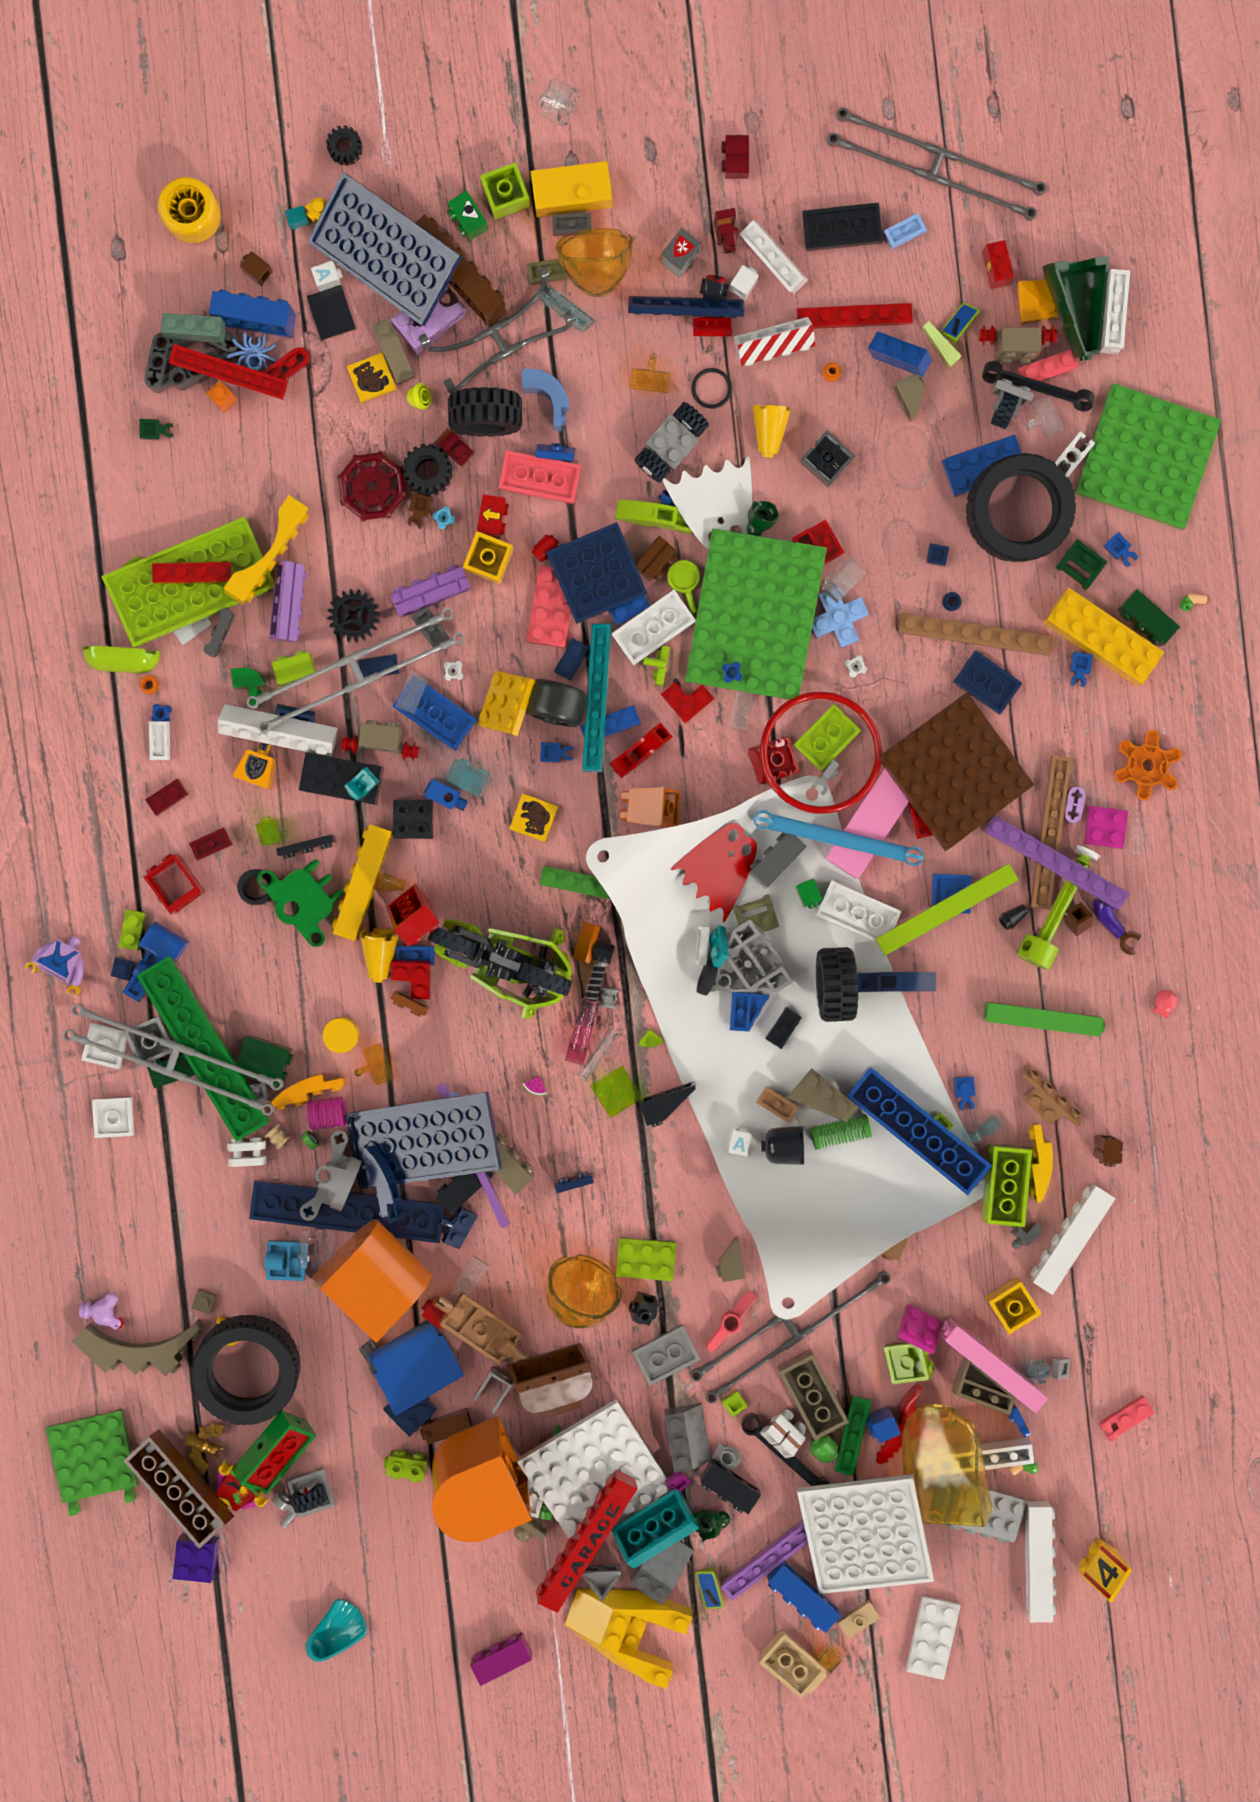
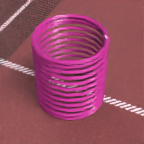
[307,1096,346,1131]

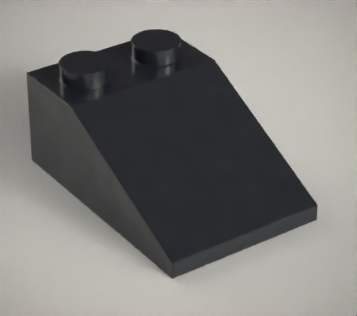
[639,1081,696,1127]

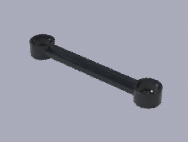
[982,361,1094,412]
[741,1413,830,1486]

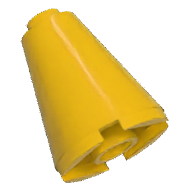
[752,404,791,458]
[360,928,399,983]

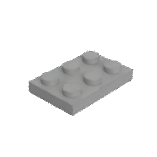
[632,1324,701,1386]

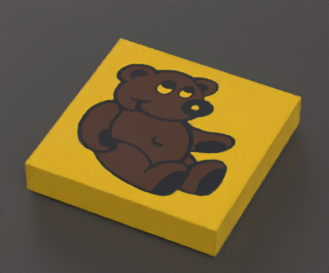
[347,353,397,404]
[509,793,558,842]

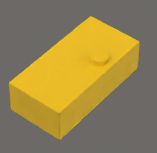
[531,161,613,217]

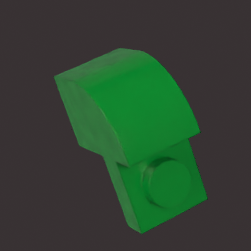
[231,667,267,707]

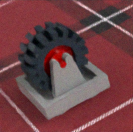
[990,379,1034,429]
[287,1467,336,1518]

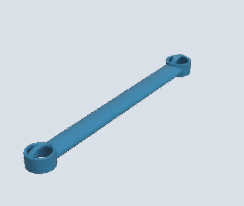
[753,810,924,866]

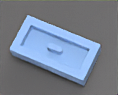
[883,213,927,250]

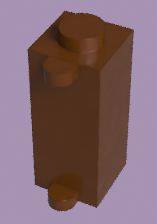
[420,1408,473,1445]

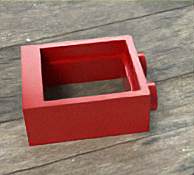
[143,854,206,914]

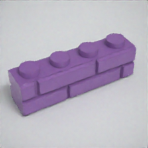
[269,561,306,642]
[390,564,471,618]

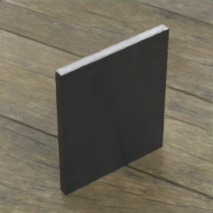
[307,285,356,340]

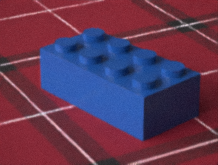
[209,289,296,338]

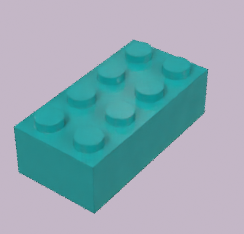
[611,1489,699,1569]

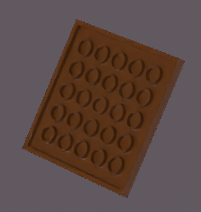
[877,692,1034,851]

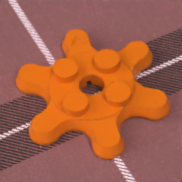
[1114,730,1182,801]

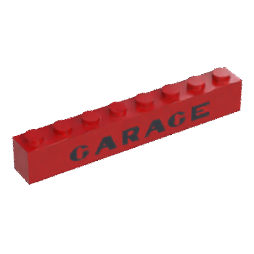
[536,1470,638,1613]

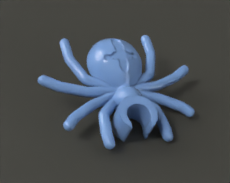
[226,332,276,371]

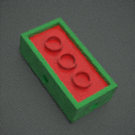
[232,1411,316,1495]

